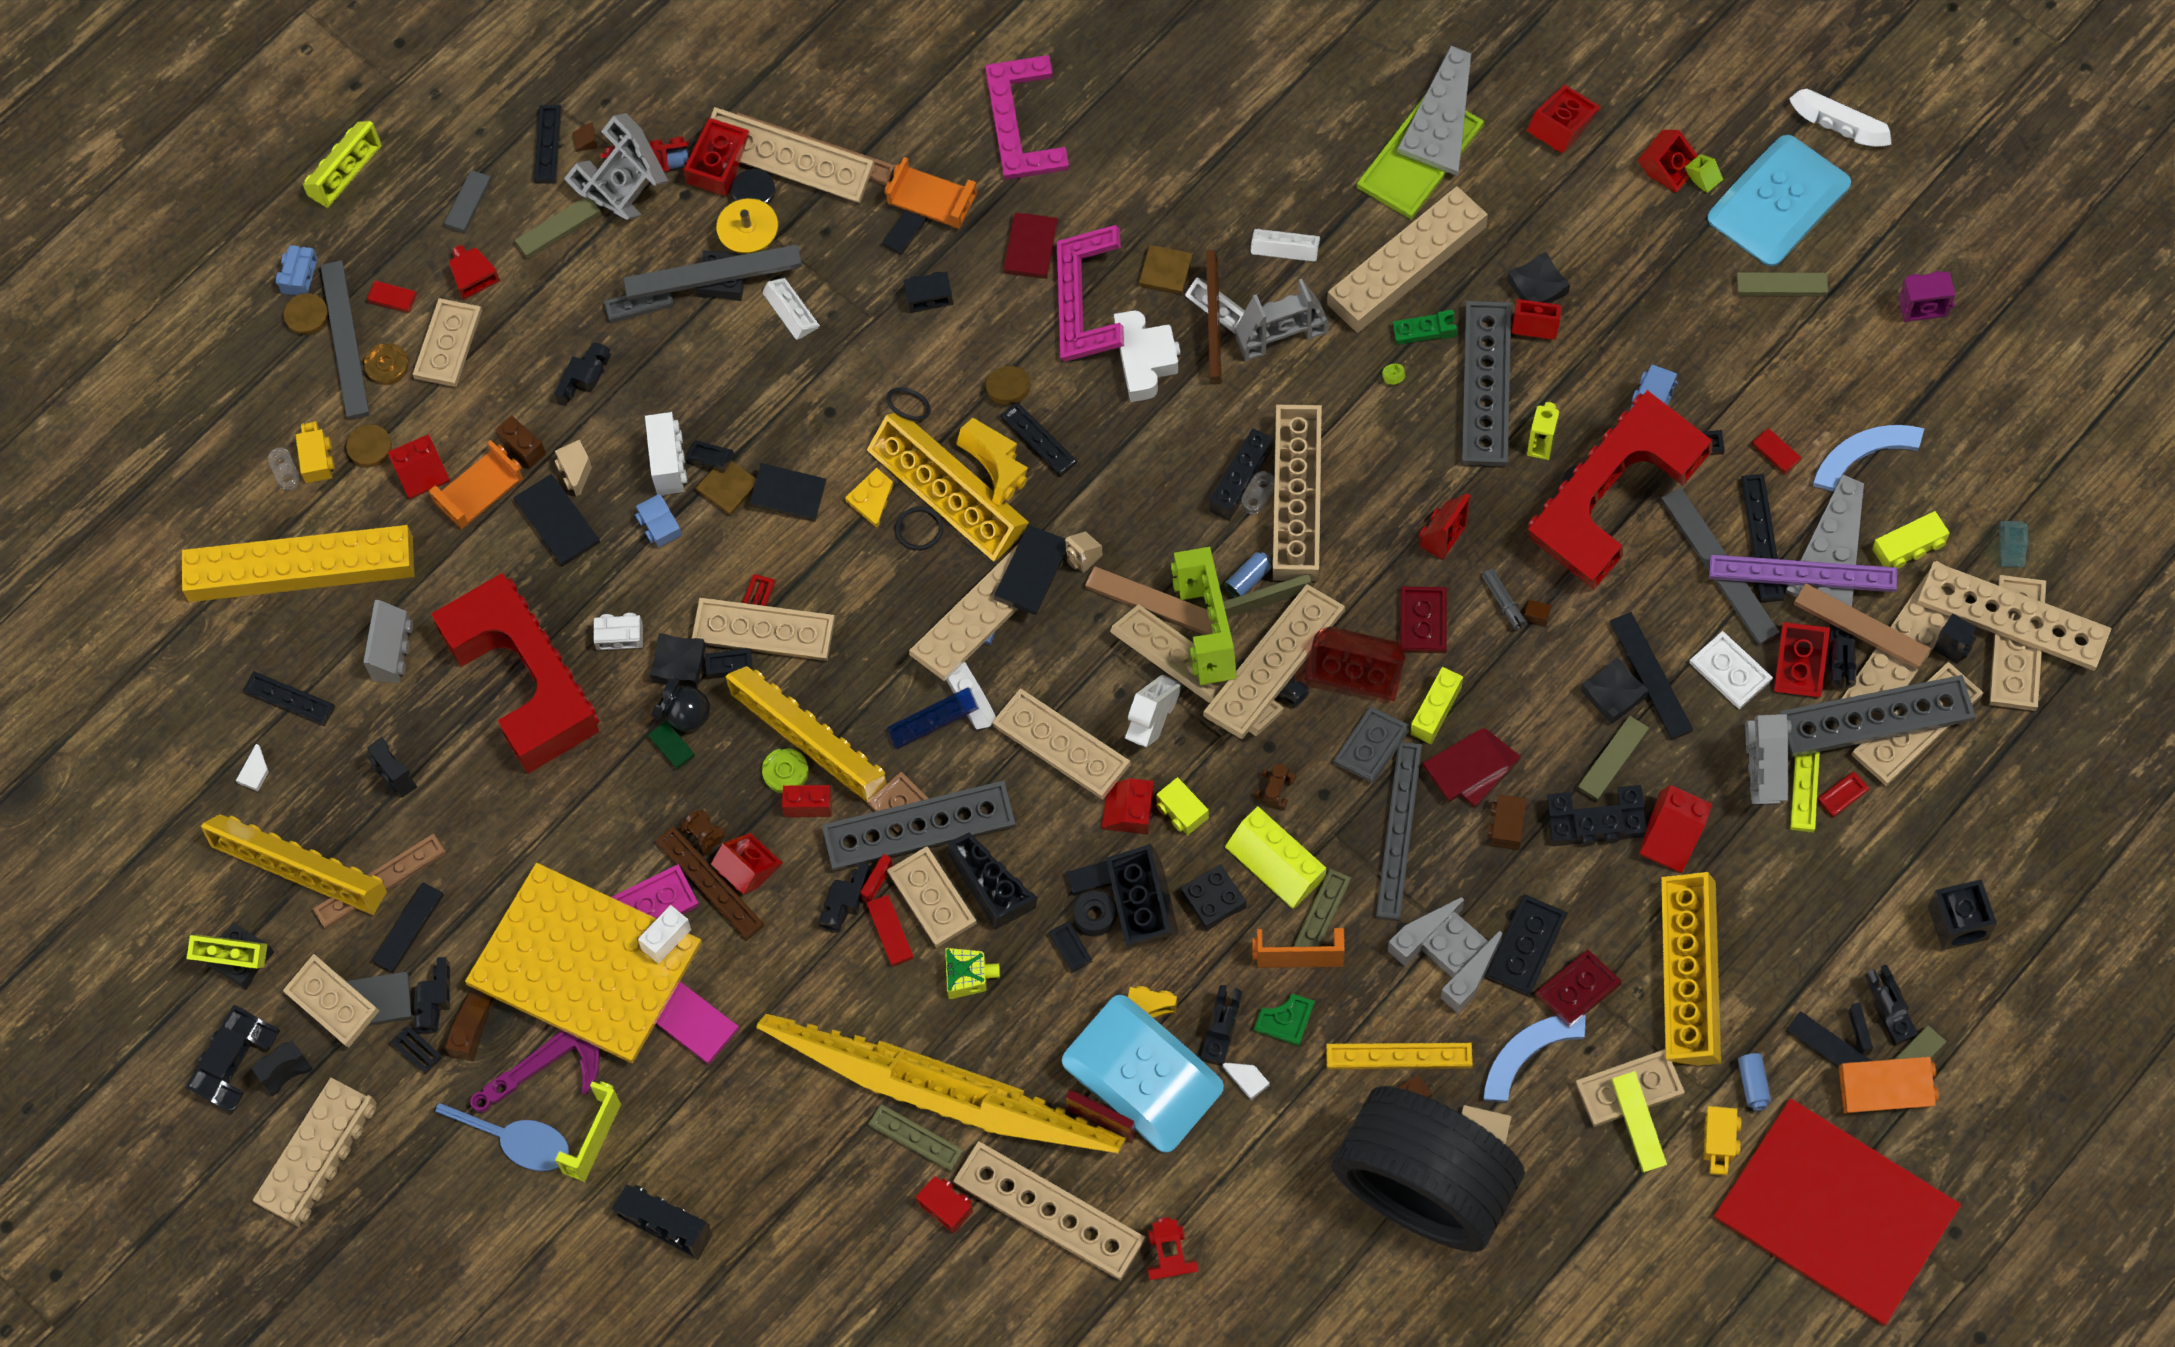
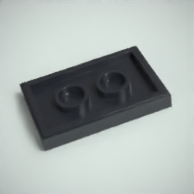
[750,463,827,522]

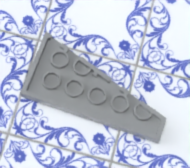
[1398,46,1471,176]
[1786,475,1864,607]

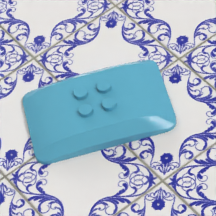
[1708,135,1851,266]
[1062,995,1224,1153]

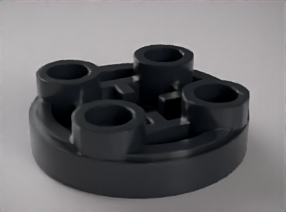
[731,169,775,206]

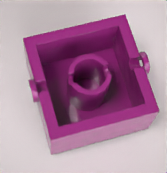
[1898,271,1955,322]

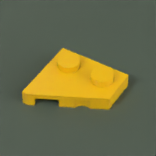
[845,468,893,528]

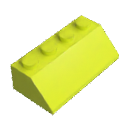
[303,121,382,208]
[1225,807,1326,909]

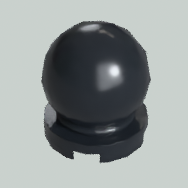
[651,676,710,732]

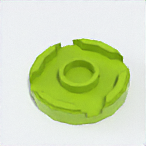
[762,748,809,793]

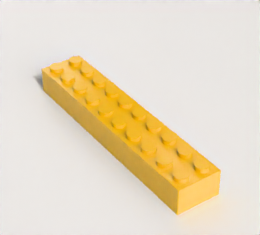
[182,525,414,602]

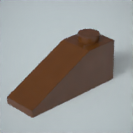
[446,989,493,1062]

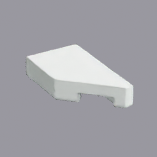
[236,744,269,792]
[1223,1063,1270,1100]

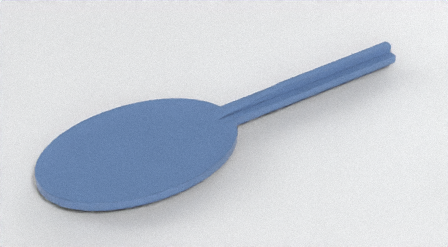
[435,1103,569,1171]

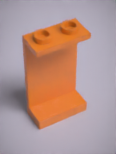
[885,157,977,229]
[429,440,523,530]
[1252,928,1344,968]
[1839,1057,1939,1114]

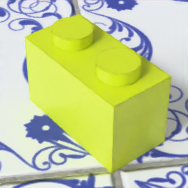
[1156,777,1209,836]

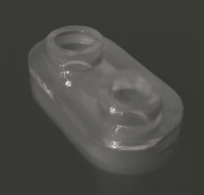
[268,448,300,490]
[1242,472,1275,514]

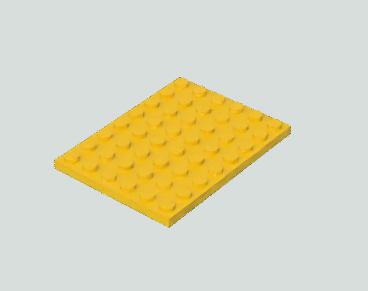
[465,863,702,1064]

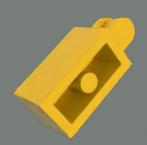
[296,421,335,483]
[1703,1106,1741,1176]

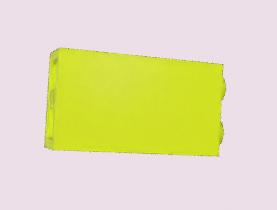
[555,1082,621,1182]

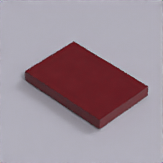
[1003,212,1058,279]
[1400,586,1447,653]
[1423,728,1508,802]
[1461,728,1521,808]
[1536,949,1622,1028]
[1066,1090,1136,1143]

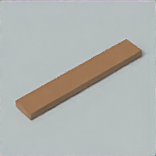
[1085,566,1214,635]
[1794,583,1931,670]
[313,833,447,929]

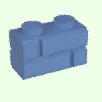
[276,245,318,296]

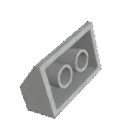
[363,600,413,683]

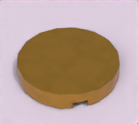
[284,293,328,335]
[364,343,409,385]
[986,366,1030,405]
[346,424,392,467]

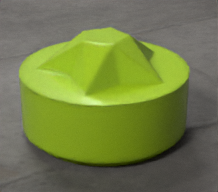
[1382,364,1406,385]

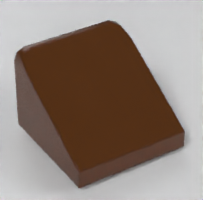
[573,122,597,152]
[1524,600,1551,627]

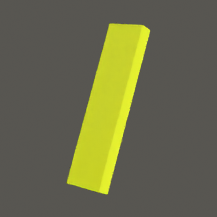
[1790,752,1820,832]
[1611,1071,1667,1173]

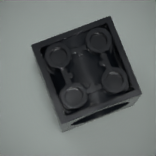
[1928,879,1997,950]

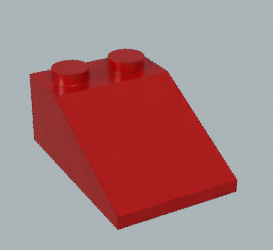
[1527,84,1601,153]
[683,118,750,196]
[1419,493,1471,560]
[1774,621,1830,697]
[1639,785,1712,874]

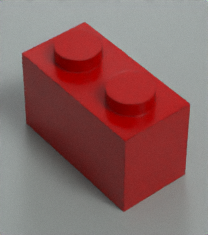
[1512,299,1561,340]
[782,785,832,817]
[916,1176,973,1234]

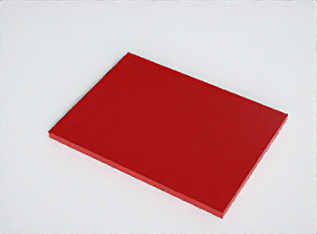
[1714,1098,1961,1326]

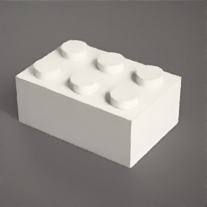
[645,412,687,495]

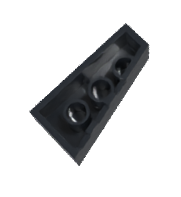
[948,832,1038,930]
[612,1184,713,1260]

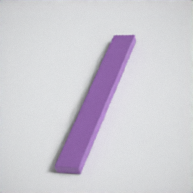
[1709,555,1897,592]

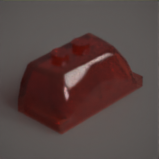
[1304,626,1405,701]

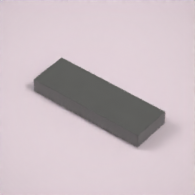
[444,170,492,233]
[604,292,674,323]

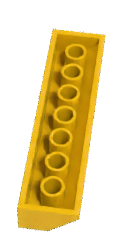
[867,411,1029,562]
[726,666,887,803]
[201,814,387,915]
[1661,872,1721,1066]

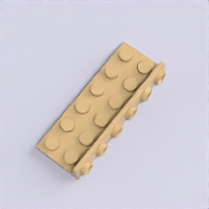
[252,1077,377,1227]

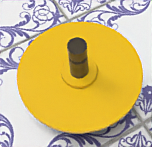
[717,199,778,254]

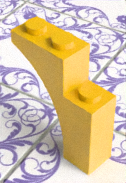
[956,418,1028,506]
[1100,986,1177,1018]

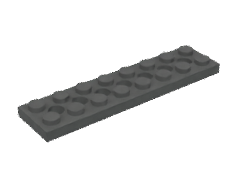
[1462,301,1511,466]
[1779,675,1976,757]
[822,781,1016,871]

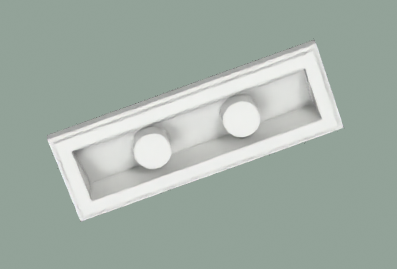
[1251,229,1320,261]
[1185,277,1245,334]
[763,278,820,340]

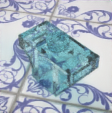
[1999,521,2029,567]

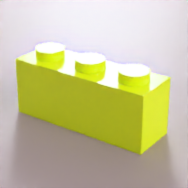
[1872,511,1950,569]
[1410,667,1463,744]
[187,934,267,968]

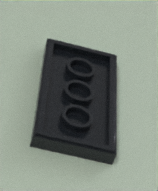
[514,473,600,567]
[994,525,1066,615]
[1486,894,1568,997]

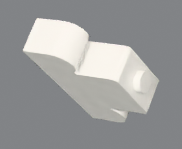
[1114,311,1180,402]
[1125,675,1183,748]

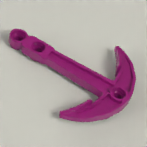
[470,1010,600,1113]

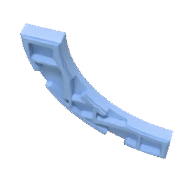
[1813,425,1924,492]
[1483,1014,1586,1103]

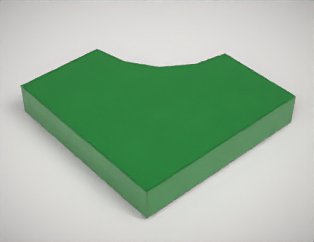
[1254,994,1315,1047]

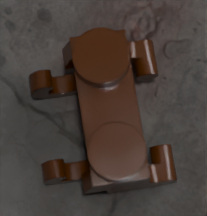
[1254,764,1296,810]
[680,810,725,856]

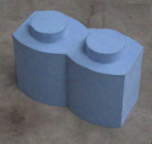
[635,494,682,548]

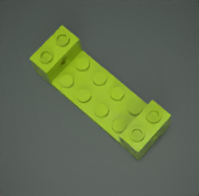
[1171,547,1237,685]

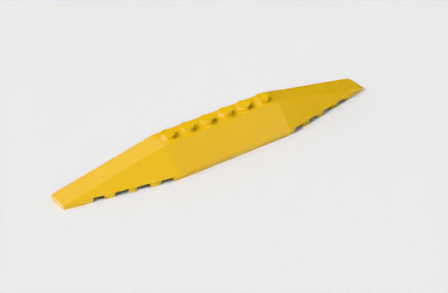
[757,1014,1126,1153]

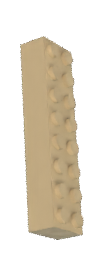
[1327,186,1488,333]
[1273,405,1322,581]

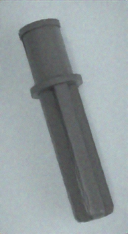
[1482,569,1527,630]

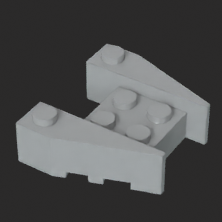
[564,113,668,220]
[1236,279,1329,361]
[1745,714,1791,804]
[1388,897,1502,1014]

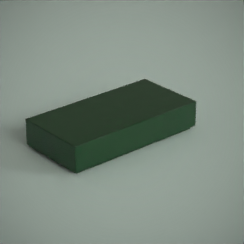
[648,721,695,770]

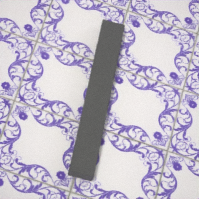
[624,244,802,300]
[321,260,370,420]
[1661,488,1780,646]
[1376,742,1422,922]

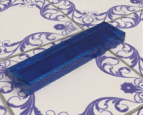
[887,687,979,749]

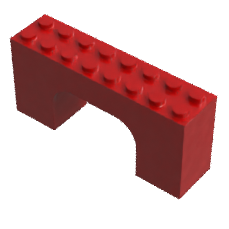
[1528,390,1712,590]
[431,573,600,774]

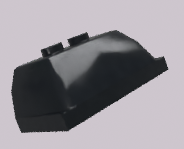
[1106,844,1178,948]

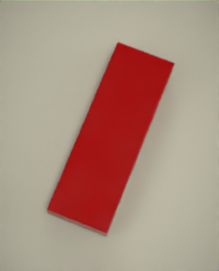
[866,894,914,967]

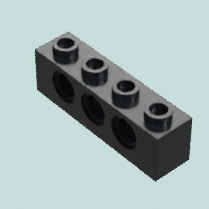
[1210,428,1272,521]

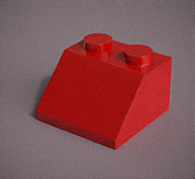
[1637,130,1698,192]
[387,434,451,500]
[1102,778,1154,835]
[711,833,783,894]

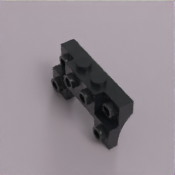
[1547,785,1647,847]
[185,1005,280,1114]

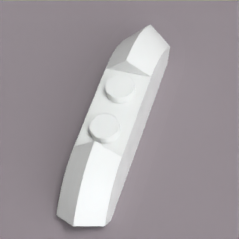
[1789,89,1891,146]
[946,662,996,729]

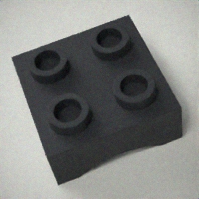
[696,250,745,301]
[1507,251,1570,303]
[650,633,706,688]
[1581,657,1648,724]
[367,737,417,798]
[1181,864,1247,932]
[205,922,274,990]
[251,1040,312,1097]

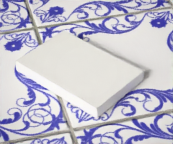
[1689,631,1773,710]

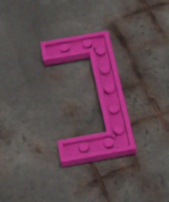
[985,55,1069,180]
[1057,225,1124,362]

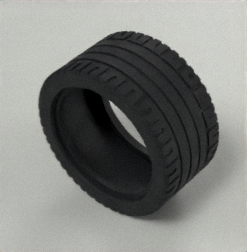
[1332,1086,1525,1252]

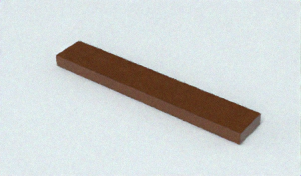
[1206,250,1222,384]
[656,826,765,941]

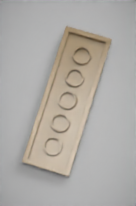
[1989,575,2046,711]
[692,598,835,661]
[1852,662,1983,786]
[992,688,1131,800]

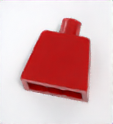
[449,245,500,300]

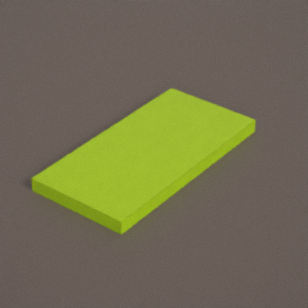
[1357,95,1484,220]

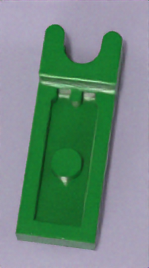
[1393,310,1457,345]

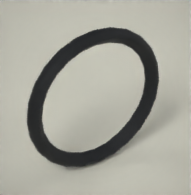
[886,387,931,421]
[896,506,943,550]

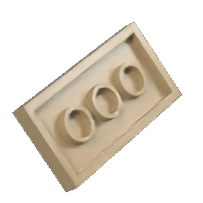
[413,298,482,387]
[887,847,977,948]
[283,954,380,1047]
[1575,1049,1685,1127]

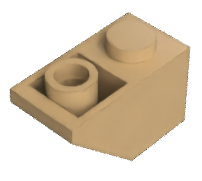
[554,440,592,497]
[1065,531,1103,573]

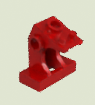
[1147,1217,1198,1280]

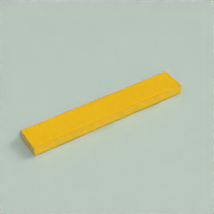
[1327,1043,1472,1070]

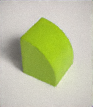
[1685,154,1723,193]

